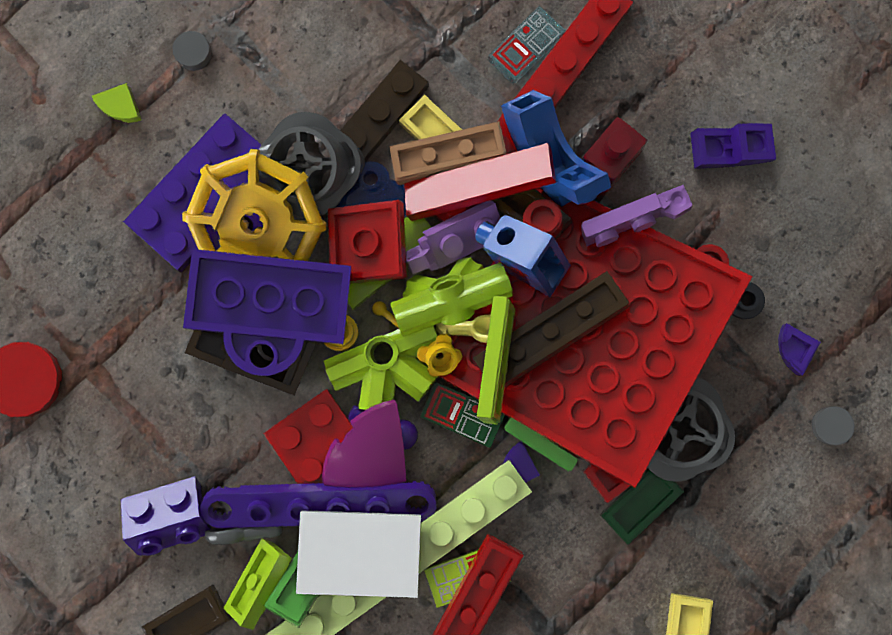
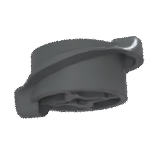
[259,112,365,217]
[648,378,735,482]

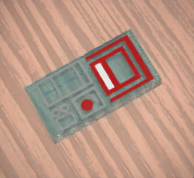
[488,6,566,85]

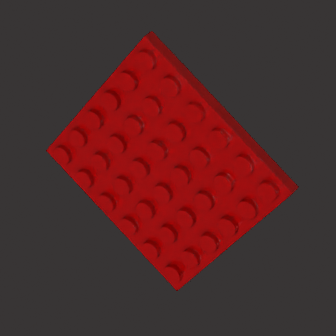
[437,187,753,489]

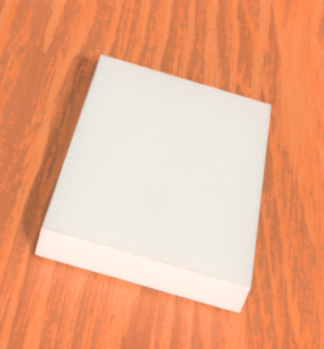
[296,511,421,598]

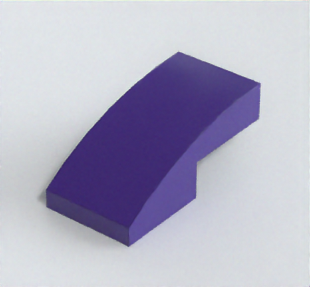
[690,123,776,169]

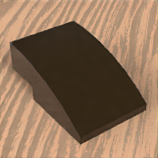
[185,330,316,396]

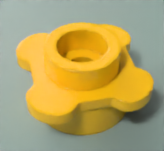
[417,334,462,377]

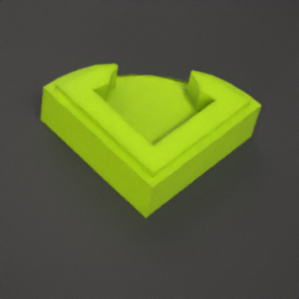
[92,83,142,123]

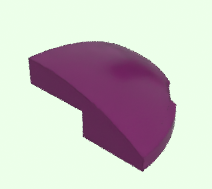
[322,399,406,487]

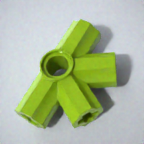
[390,257,513,337]
[323,325,438,410]

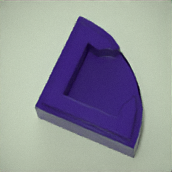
[778,323,821,376]
[503,441,540,483]

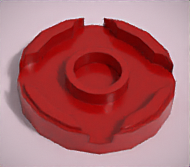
[0,342,62,417]

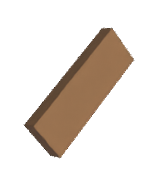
[389,121,506,185]

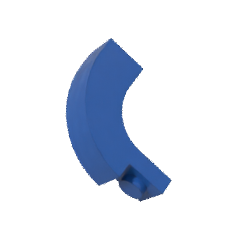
[501,90,611,207]

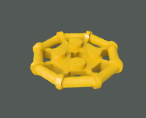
[182,149,326,261]

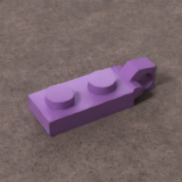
[581,185,692,247]
[406,201,500,274]

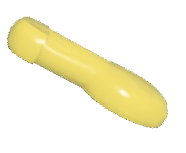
[435,314,491,343]

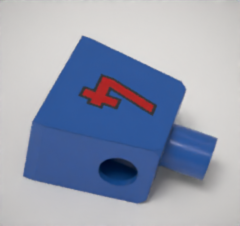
[475,215,571,297]

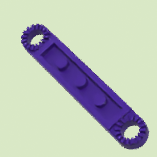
[200,481,437,528]

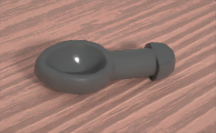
[205,526,283,545]

